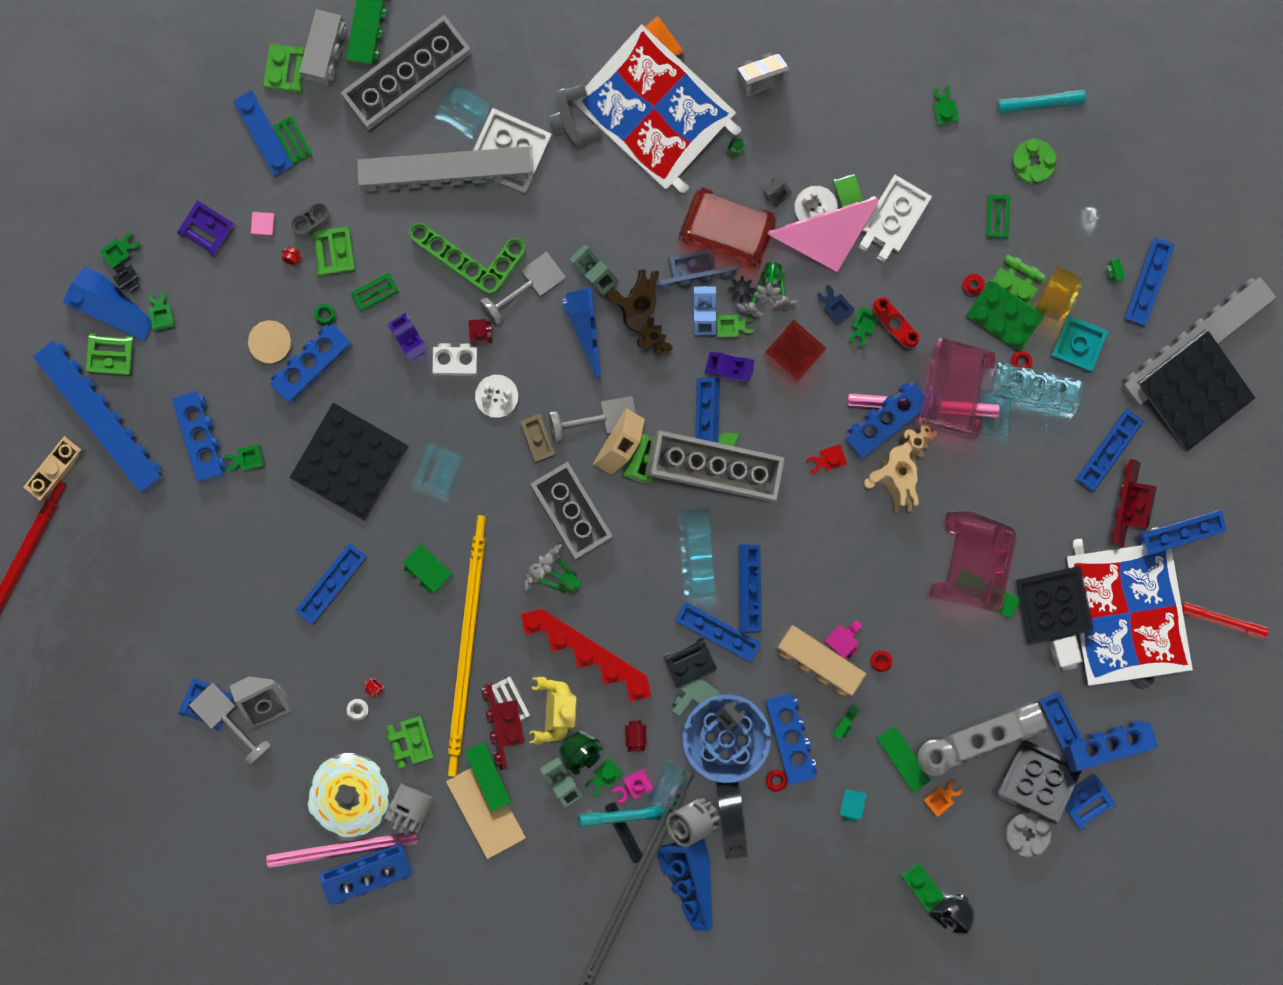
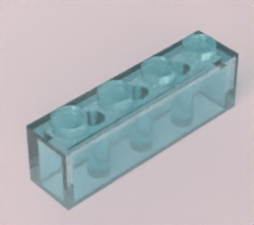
[679,509,715,599]

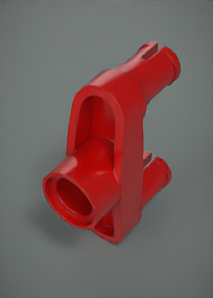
[872,297,920,349]

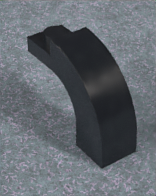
[716,781,748,859]

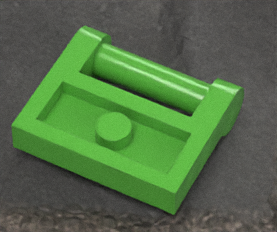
[263,44,305,92]
[310,226,355,276]
[86,333,134,375]

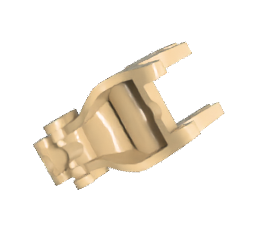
[864,425,937,512]

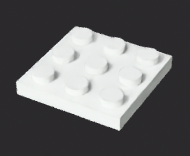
[473,108,552,194]

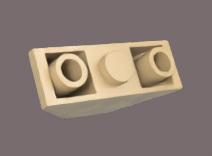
[593,408,645,475]
[23,436,82,501]

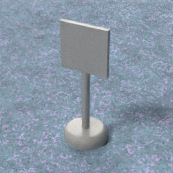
[479,252,566,326]
[548,396,636,442]
[189,683,271,767]

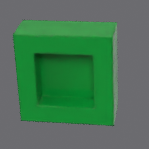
[1107,257,1125,283]

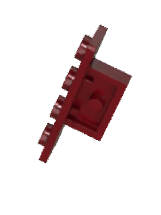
[1111,459,1157,547]
[482,682,524,770]

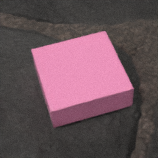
[251,212,275,236]

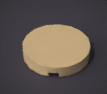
[248,320,292,364]

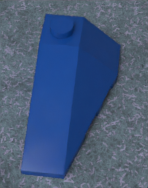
[63,266,152,341]
[562,288,601,379]
[657,839,712,931]

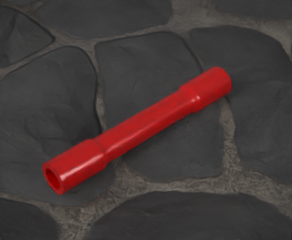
[1182,602,1269,640]

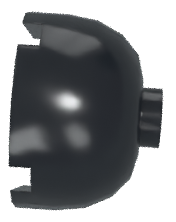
[930,894,975,936]

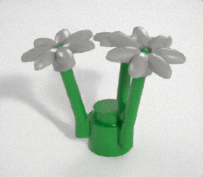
[737,262,798,319]
[523,543,581,595]

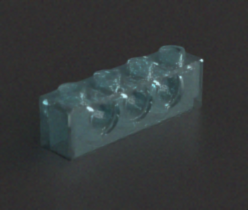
[990,362,1083,415]

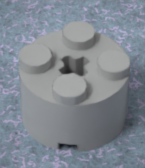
[1004,812,1051,857]

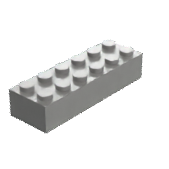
[341,14,472,131]
[645,430,785,502]

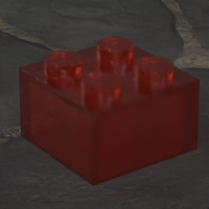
[764,320,826,383]

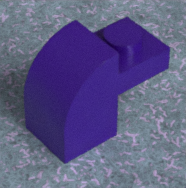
[387,313,428,360]
[705,352,755,383]

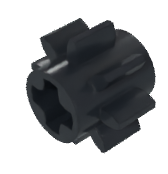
[113,264,140,292]
[728,276,755,304]

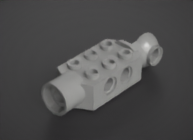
[917,703,1048,776]

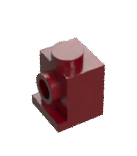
[468,319,493,345]

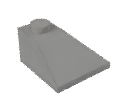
[229,676,291,731]

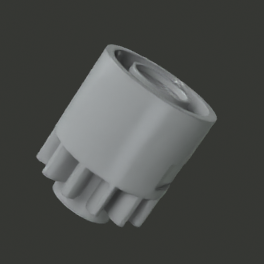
[384,783,434,835]
[666,798,720,847]

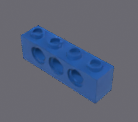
[270,323,352,404]
[846,380,931,458]
[171,391,226,483]
[765,693,817,785]
[1064,720,1158,773]
[319,843,413,905]

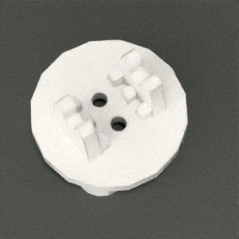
[794,186,838,221]
[475,375,518,418]

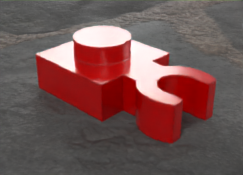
[806,444,847,473]

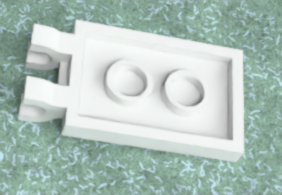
[858,175,932,263]

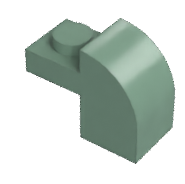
[569,244,619,296]
[672,680,720,716]
[540,757,583,808]

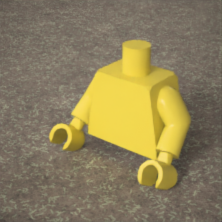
[529,677,576,745]

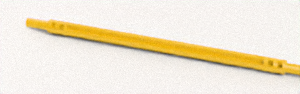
[448,515,486,777]

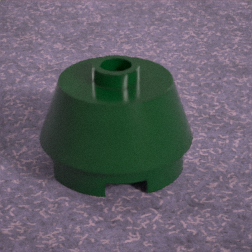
[559,731,603,775]

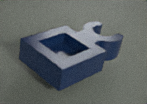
[817,285,855,325]

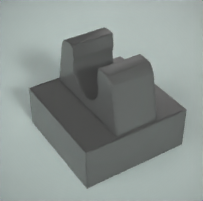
[762,176,792,207]
[714,701,745,731]

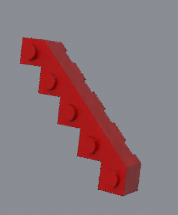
[521,609,651,702]

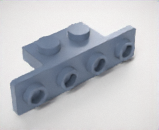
[655,248,739,290]

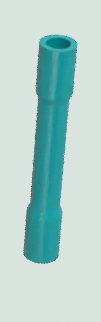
[998,90,1086,113]
[578,805,665,828]

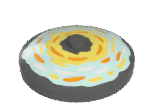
[305,753,393,841]

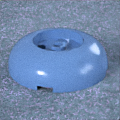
[683,695,771,783]

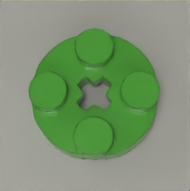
[1013,139,1057,183]

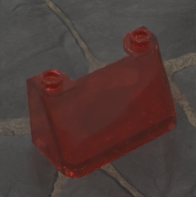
[678,188,777,270]

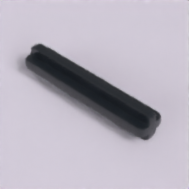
[605,802,643,863]

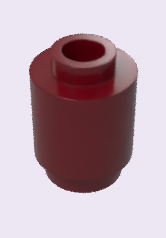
[625,721,647,752]

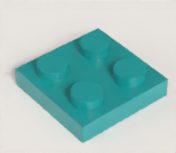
[1051,315,1108,372]

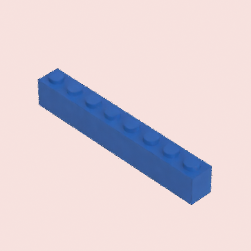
[32,340,163,494]

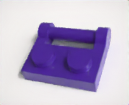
[177,200,235,257]

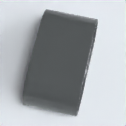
[291,203,330,237]

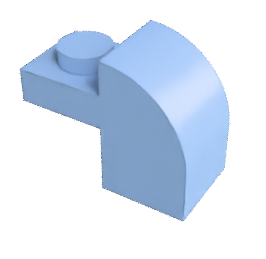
[694,286,716,335]

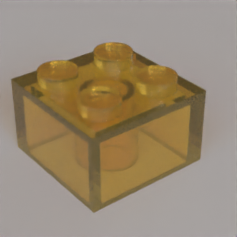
[1035,266,1082,322]

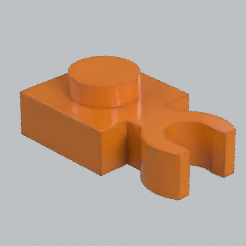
[923,779,964,817]

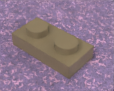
[520,414,556,462]

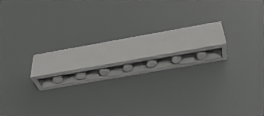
[357,146,534,191]
[1121,277,1276,407]

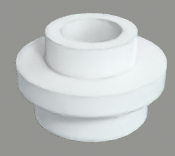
[347,699,369,721]

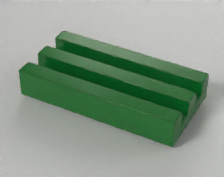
[272,116,312,164]
[986,194,1010,239]
[351,273,399,312]

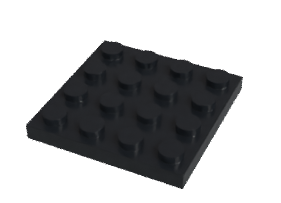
[1137,329,1255,451]
[289,402,409,521]

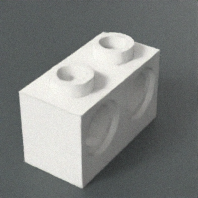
[433,343,478,376]
[1049,636,1082,671]

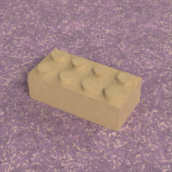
[777,625,867,697]

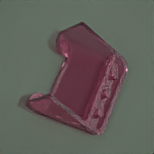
[921,338,996,438]
[930,511,1016,611]

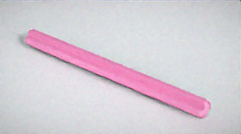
[848,394,1000,418]
[266,832,418,868]

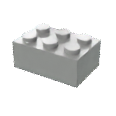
[299,9,347,86]

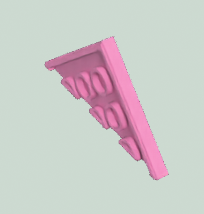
[767,197,879,272]

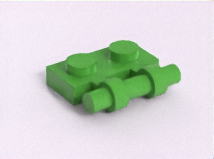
[993,255,1045,304]
[386,716,434,769]

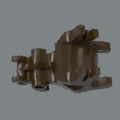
[605,269,673,355]

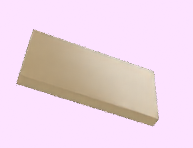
[446,768,526,859]

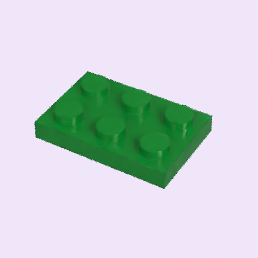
[966,279,1045,352]

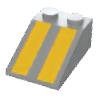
[737,53,789,96]

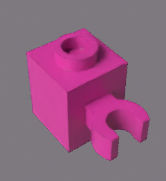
[824,620,863,659]
[612,769,653,803]

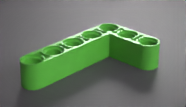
[409,223,526,295]

